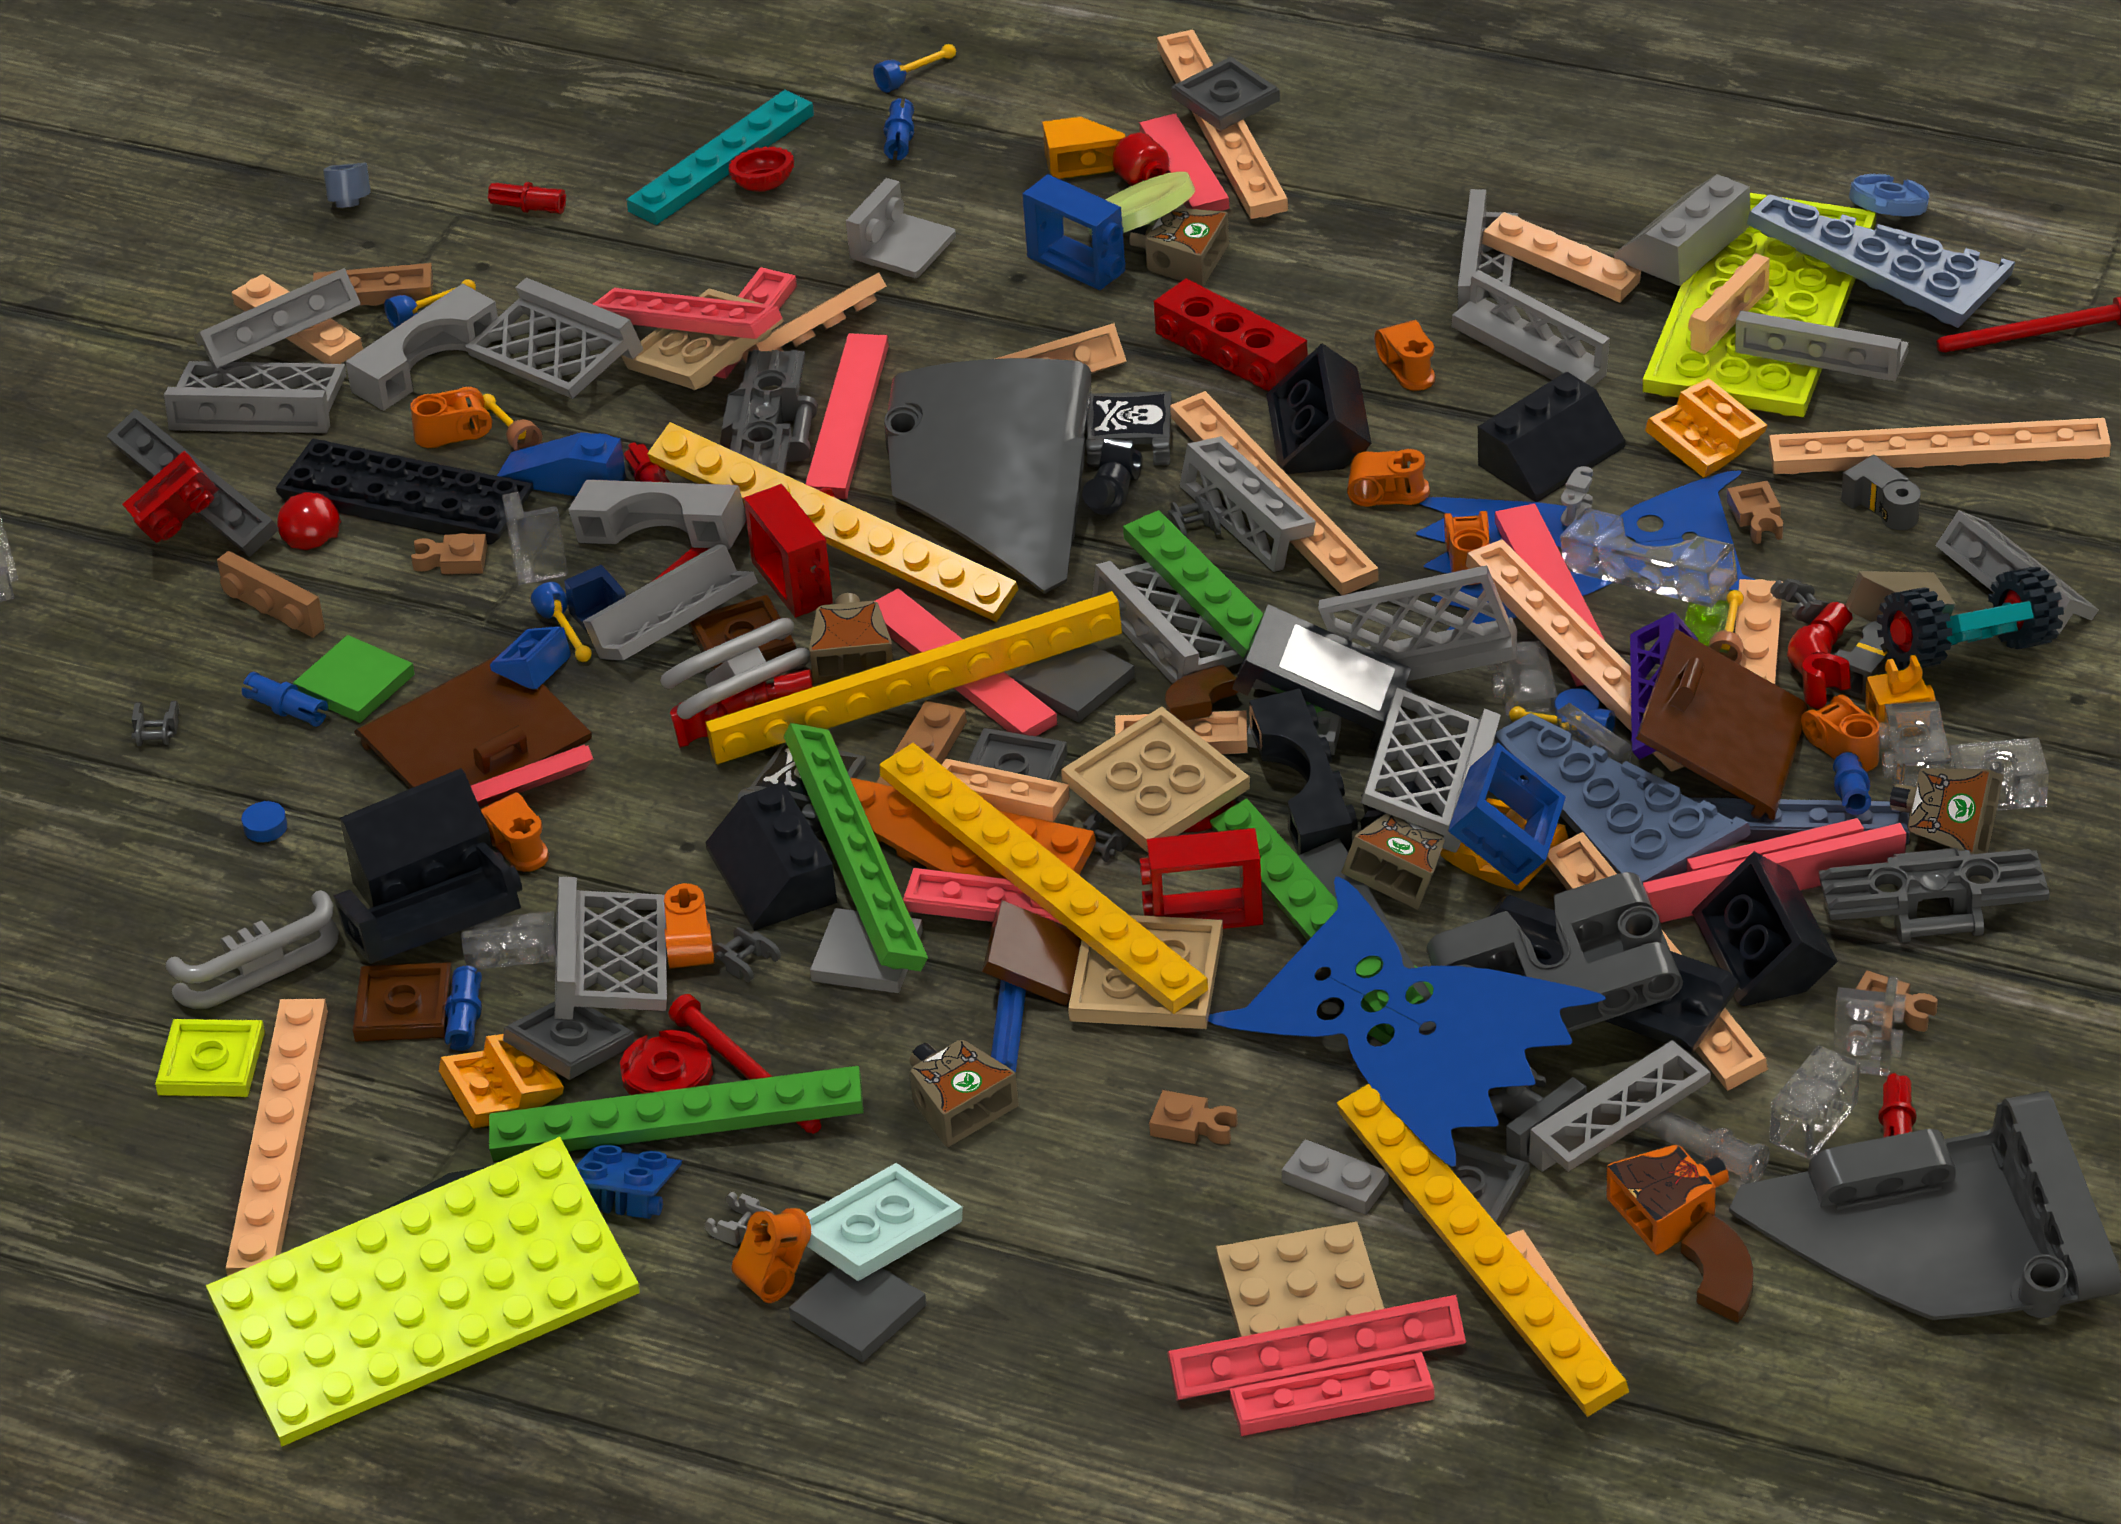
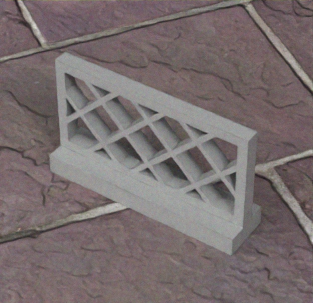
[465,278,644,399]
[164,361,346,433]
[1092,561,1243,684]
[1318,565,1517,681]
[1360,688,1501,853]
[554,877,667,1020]

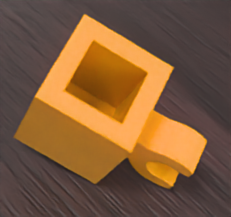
[1865,655,1936,738]

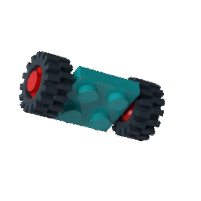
[1877,567,2064,670]

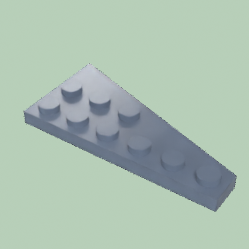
[1747,194,2015,328]
[1494,713,1751,883]

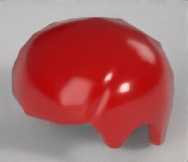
[277,492,341,551]

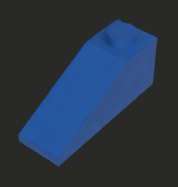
[497,432,626,496]

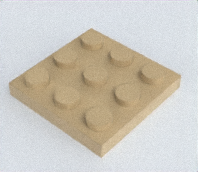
[622,288,784,390]
[1061,706,1250,852]
[1068,915,1223,1029]
[1216,1221,1384,1337]

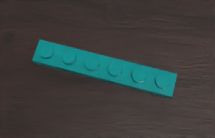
[626,90,814,225]

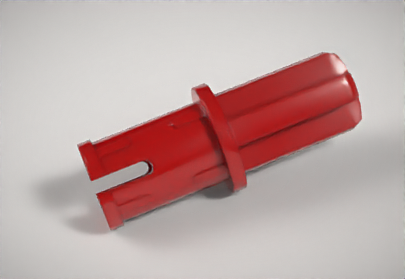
[488,182,566,214]
[624,442,671,483]
[1878,1073,1917,1137]

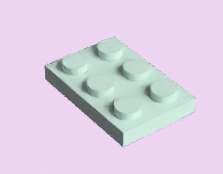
[794,1163,963,1281]

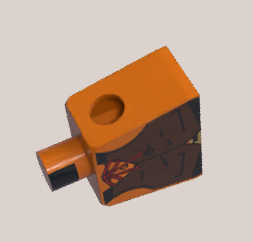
[1607,1145,1729,1255]

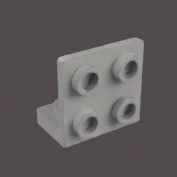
[846,178,956,278]

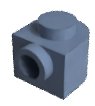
[323,163,371,208]

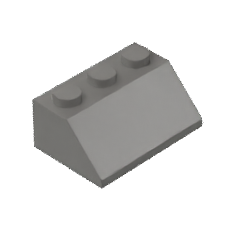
[1614,174,1750,286]

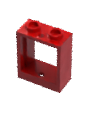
[744,483,833,618]
[1139,828,1263,929]

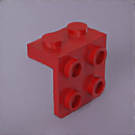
[122,450,219,544]

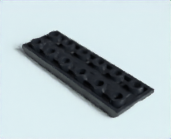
[276,438,534,544]
[1488,895,1740,1053]

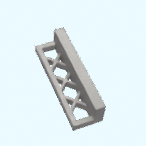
[1458,189,1518,310]
[194,268,361,370]
[1452,270,1610,387]
[1735,310,1909,382]
[1180,436,1316,572]
[1935,510,2099,637]
[583,544,758,660]
[1529,1040,1711,1172]

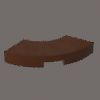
[1165,665,1238,722]
[1681,1212,1753,1323]

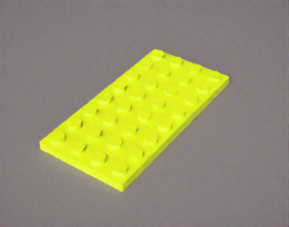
[1643,193,1877,417]
[206,1137,640,1447]

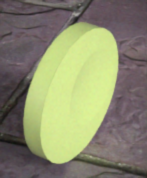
[1088,172,1195,236]

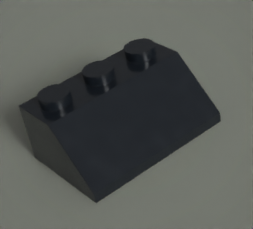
[1266,343,1372,474]
[1478,372,1625,502]
[340,768,493,908]
[705,782,837,931]
[1692,851,1838,1006]

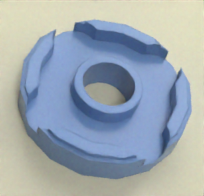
[1849,174,1929,217]

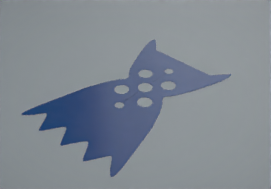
[1416,471,1756,631]
[1208,877,1606,1166]

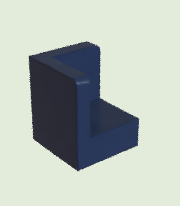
[564,565,626,635]

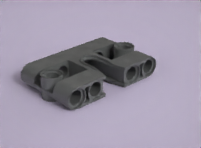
[1426,872,1683,1032]

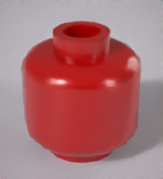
[1112,132,1170,186]

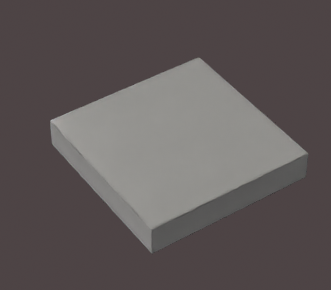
[810,908,923,993]

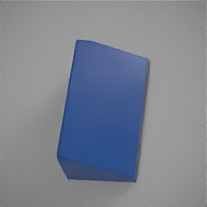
[490,626,571,689]

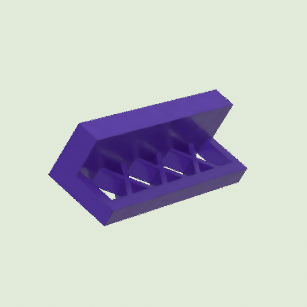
[1630,612,1698,760]

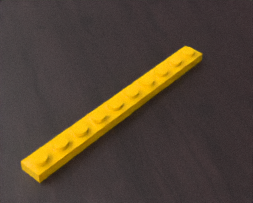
[647,422,1019,622]
[705,591,1122,764]
[879,742,1208,1014]
[1336,1084,1629,1417]

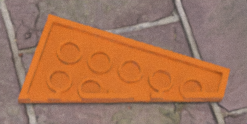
[851,778,1096,879]

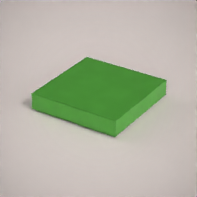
[293,635,415,723]

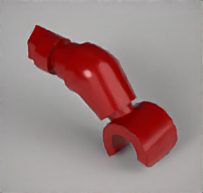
[1787,602,1853,709]
[670,669,813,748]

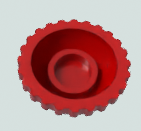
[729,147,794,192]

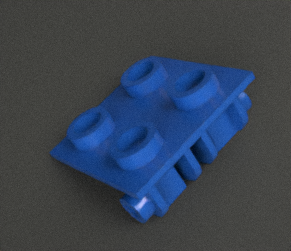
[576,1145,682,1219]

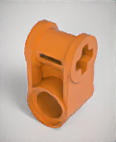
[1374,320,1435,391]
[411,387,493,448]
[1347,449,1430,507]
[1444,511,1490,585]
[1801,694,1879,772]
[480,792,549,872]
[664,883,715,969]
[731,1208,811,1303]

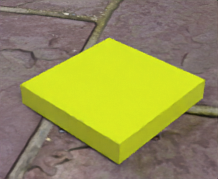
[155,1019,265,1097]

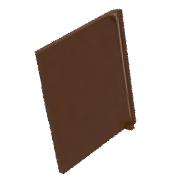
[1635,629,1808,821]
[354,653,592,789]

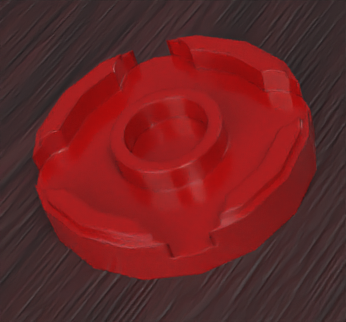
[620,1030,713,1095]

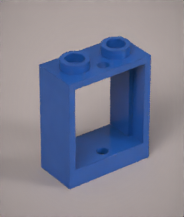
[1022,174,1125,290]
[1448,743,1566,885]

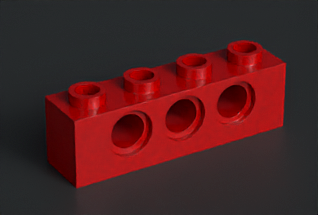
[1154,278,1308,392]

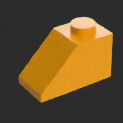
[1042,116,1126,179]

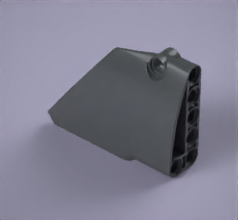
[884,358,1091,594]
[1729,1091,2121,1320]

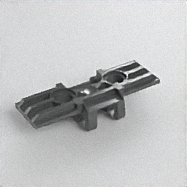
[720,350,818,475]
[1819,848,2050,943]

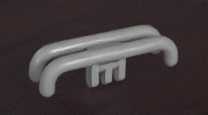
[660,618,810,719]
[166,890,339,1009]

